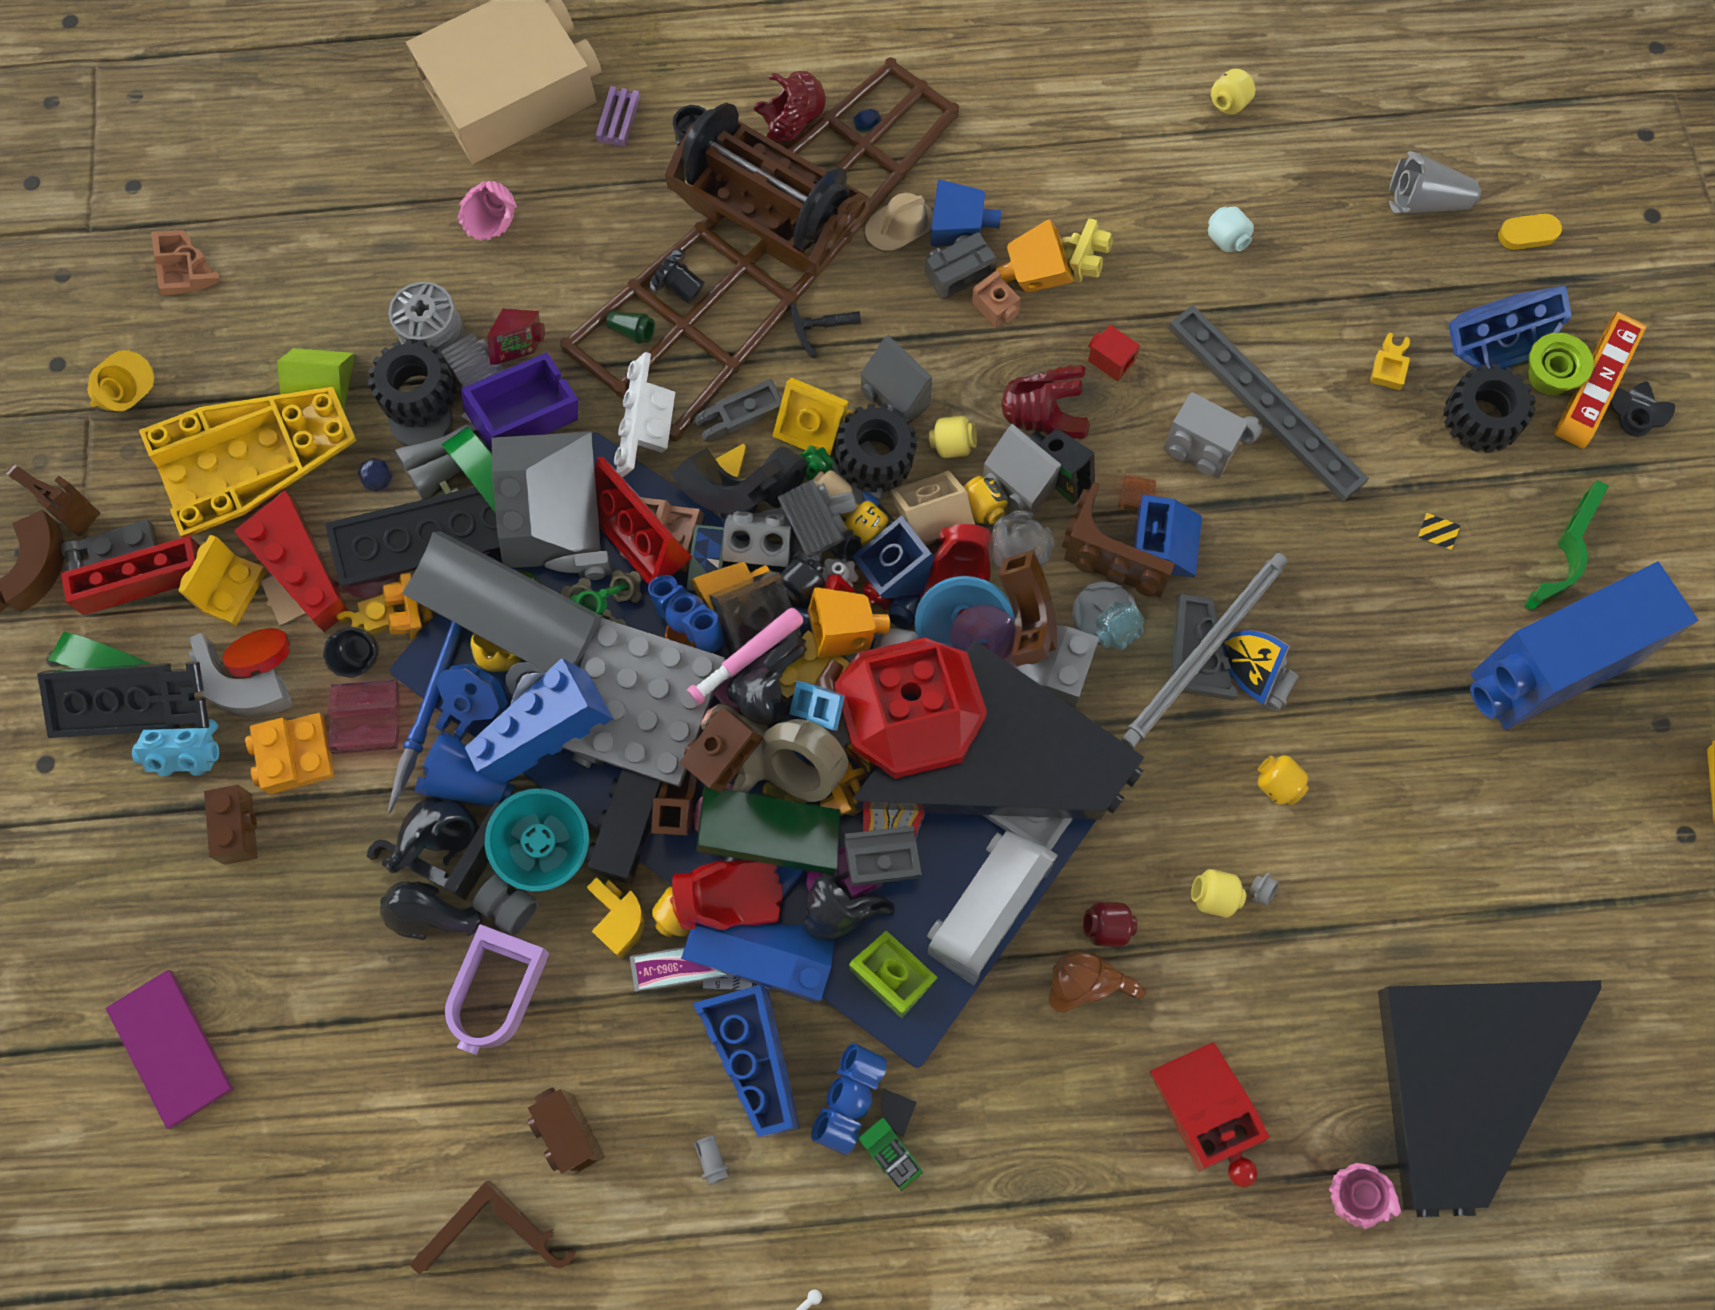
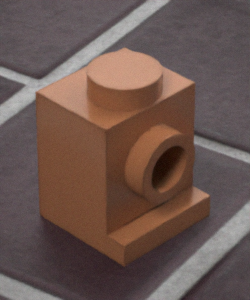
[972,270,1021,328]

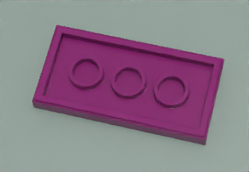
[105,970,234,1129]

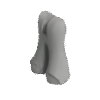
[395,424,490,500]

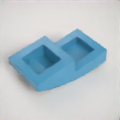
[789,681,845,730]

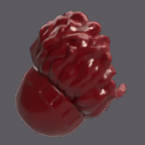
[753,71,826,143]

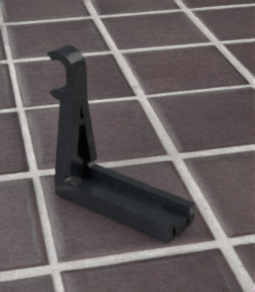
[367,801,500,901]

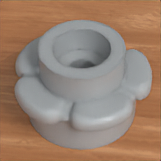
[1249,873,1279,906]

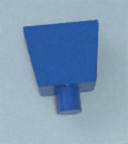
[931,180,1001,246]

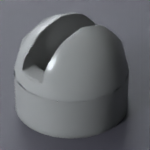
[1240,416,1262,444]

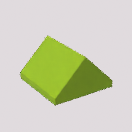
[277,348,355,410]
[849,931,938,1019]

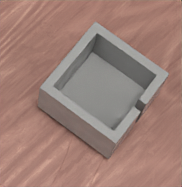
[1163,392,1249,479]

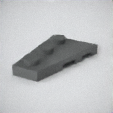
[1171,593,1238,700]

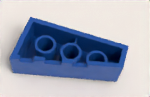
[465,658,614,784]
[692,985,801,1138]

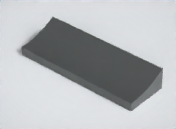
[401,531,602,672]

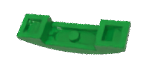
[441,426,496,514]
[48,632,151,669]

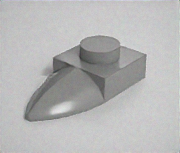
[544,551,613,580]

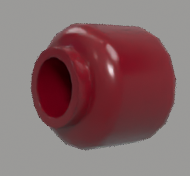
[1083,901,1137,947]

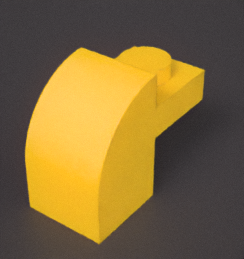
[587,878,645,959]

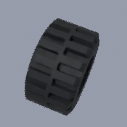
[368,339,456,427]
[1443,364,1536,453]
[835,404,917,492]

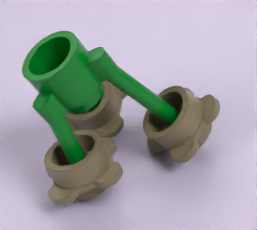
[561,569,642,625]

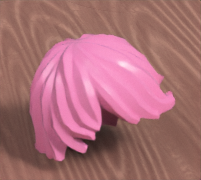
[458,181,517,241]
[1329,1163,1401,1230]

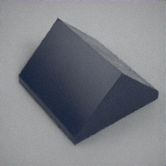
[852,516,934,599]

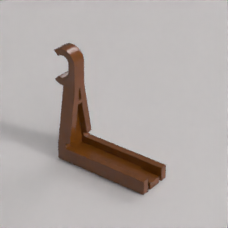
[5,463,101,537]
[409,1180,576,1275]

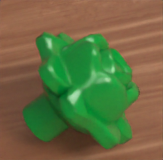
[799,445,835,480]

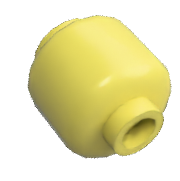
[1211,69,1256,115]
[929,416,977,459]
[1191,869,1246,918]

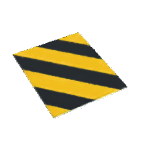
[1418,513,1460,550]

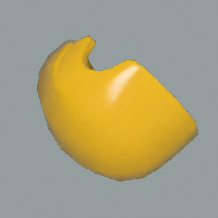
[471,634,522,672]

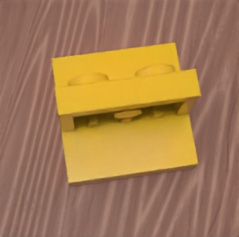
[772,377,853,457]

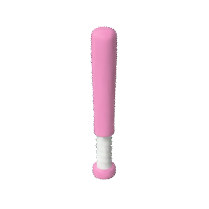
[687,608,803,705]

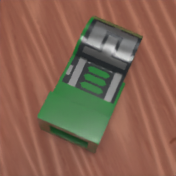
[858,1117,923,1192]

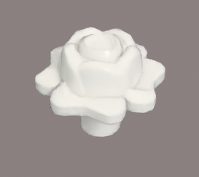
[821,558,858,587]

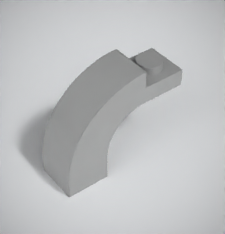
[189,633,293,717]

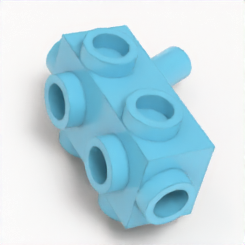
[132,719,219,776]

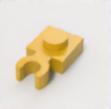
[1370,333,1410,390]
[337,594,397,635]

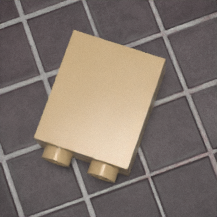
[406,0,602,165]

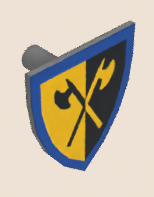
[1222,630,1290,705]

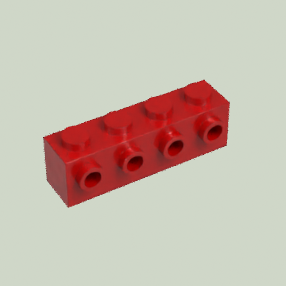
[61,536,200,615]

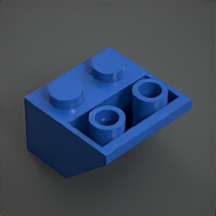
[1133,495,1202,578]

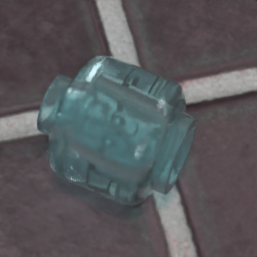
[1094,601,1145,650]

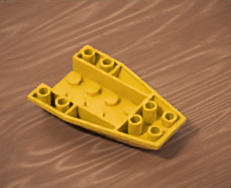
[139,387,357,538]

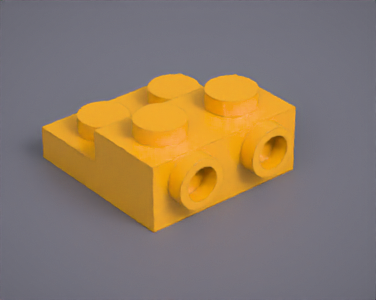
[245,712,335,795]

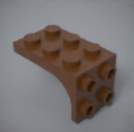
[1062,482,1175,597]

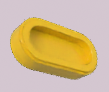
[1498,214,1562,250]

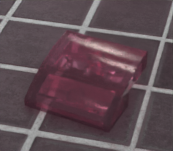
[328,679,400,754]

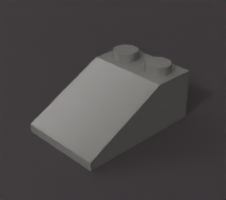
[999,618,1100,708]

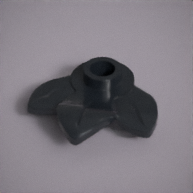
[1610,381,1675,437]

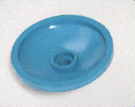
[915,576,1015,656]

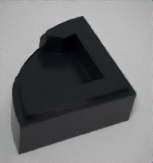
[881,1089,917,1137]

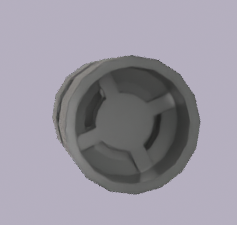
[472,874,539,936]

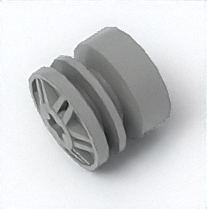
[388,281,466,353]

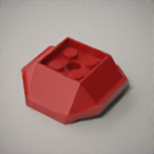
[835,637,987,779]

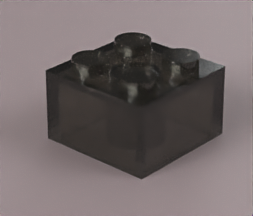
[708,571,802,656]

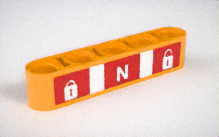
[1553,311,1647,449]

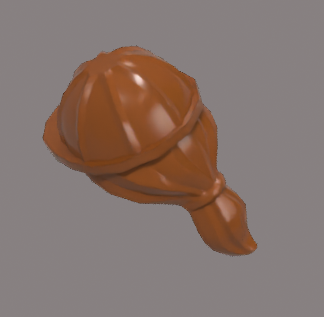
[1048,950,1147,1012]

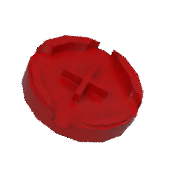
[222,628,291,677]

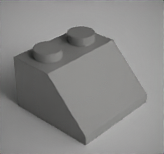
[983,424,1061,516]

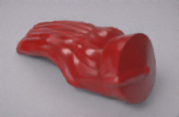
[921,524,991,615]
[670,860,783,930]

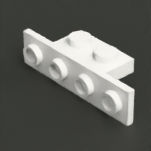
[614,352,675,478]

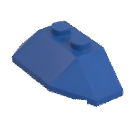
[1448,286,1572,370]

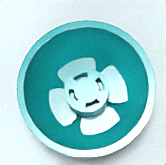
[485,788,589,891]

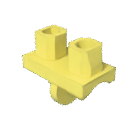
[1061,218,1113,283]

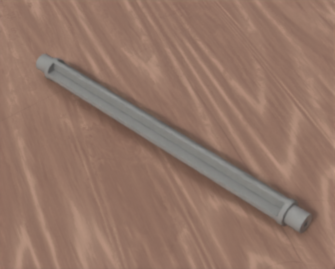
[1121,553,1288,749]

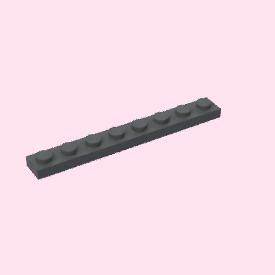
[1168,305,1369,502]

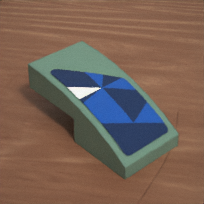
[687,525,724,591]

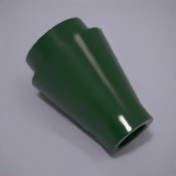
[607,311,655,344]

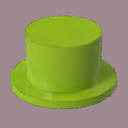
[1528,333,1594,395]

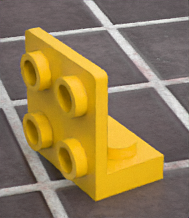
[179,535,267,627]

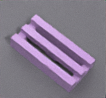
[596,86,640,147]

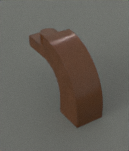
[0,510,64,612]
[999,550,1057,667]
[651,732,701,835]

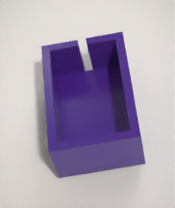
[461,352,578,454]

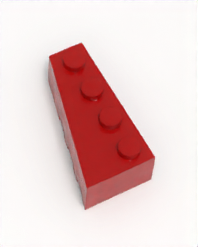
[234,490,349,633]

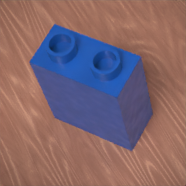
[1470,561,1699,731]

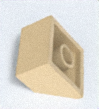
[890,471,975,545]

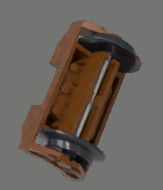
[665,102,869,277]

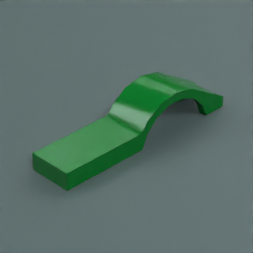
[1524,480,1609,611]

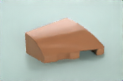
[151,230,220,296]

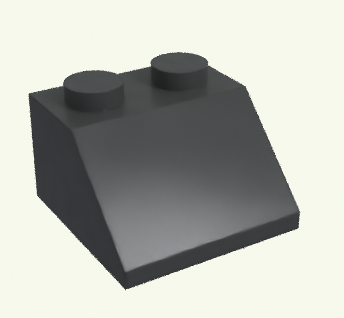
[861,335,932,423]

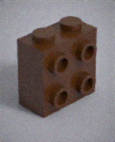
[528,1087,605,1176]

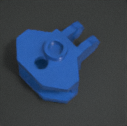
[435,663,510,741]

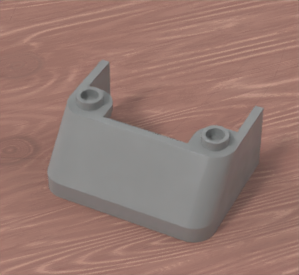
[927,831,1058,986]

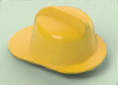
[87,350,154,411]

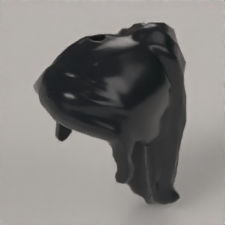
[726,634,807,725]
[382,797,479,873]
[803,871,895,941]
[380,881,482,940]

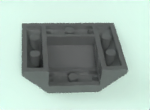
[492,432,601,568]

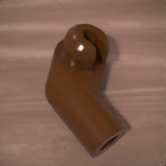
[815,659,844,692]

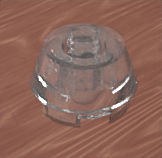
[989,510,1054,569]

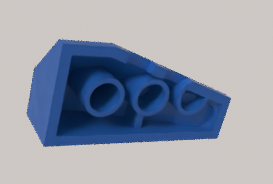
[681,924,835,1003]

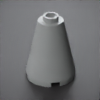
[1389,151,1481,214]

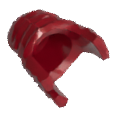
[1001,364,1090,439]

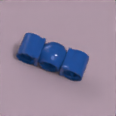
[648,575,725,653]
[811,1043,887,1155]

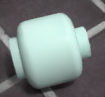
[1208,206,1254,253]

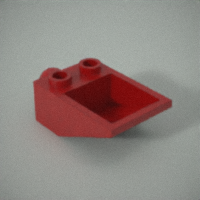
[1150,1042,1270,1188]

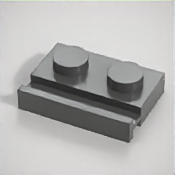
[844,826,922,887]

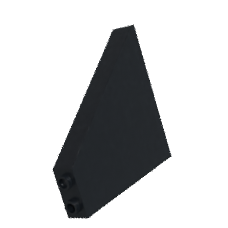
[853,640,1144,820]
[1378,980,1602,1217]

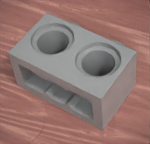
[723,511,793,567]

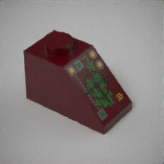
[487,308,545,365]

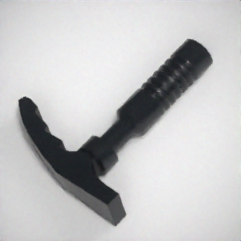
[791,304,861,359]

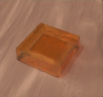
[1118,474,1156,511]

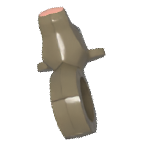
[701,704,848,802]

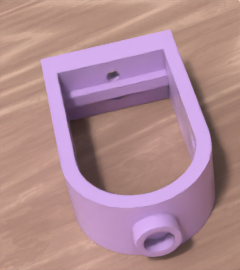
[445,924,550,1055]

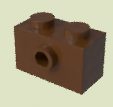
[679,707,764,793]
[204,785,258,865]

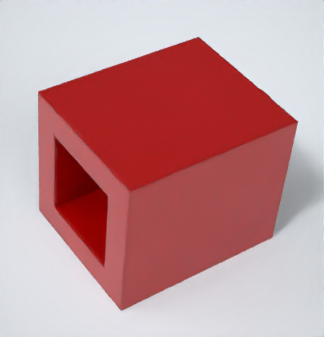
[1088,325,1140,382]

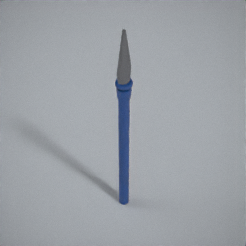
[388,621,464,814]

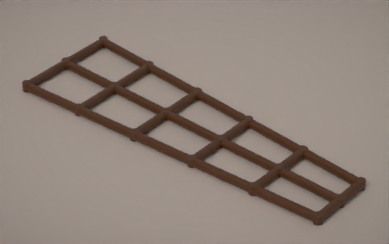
[560,57,959,441]

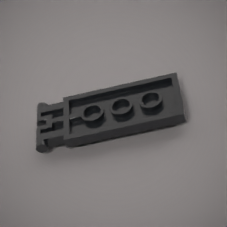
[37,661,209,738]

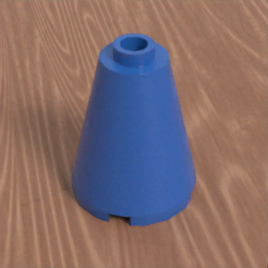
[415,731,515,807]

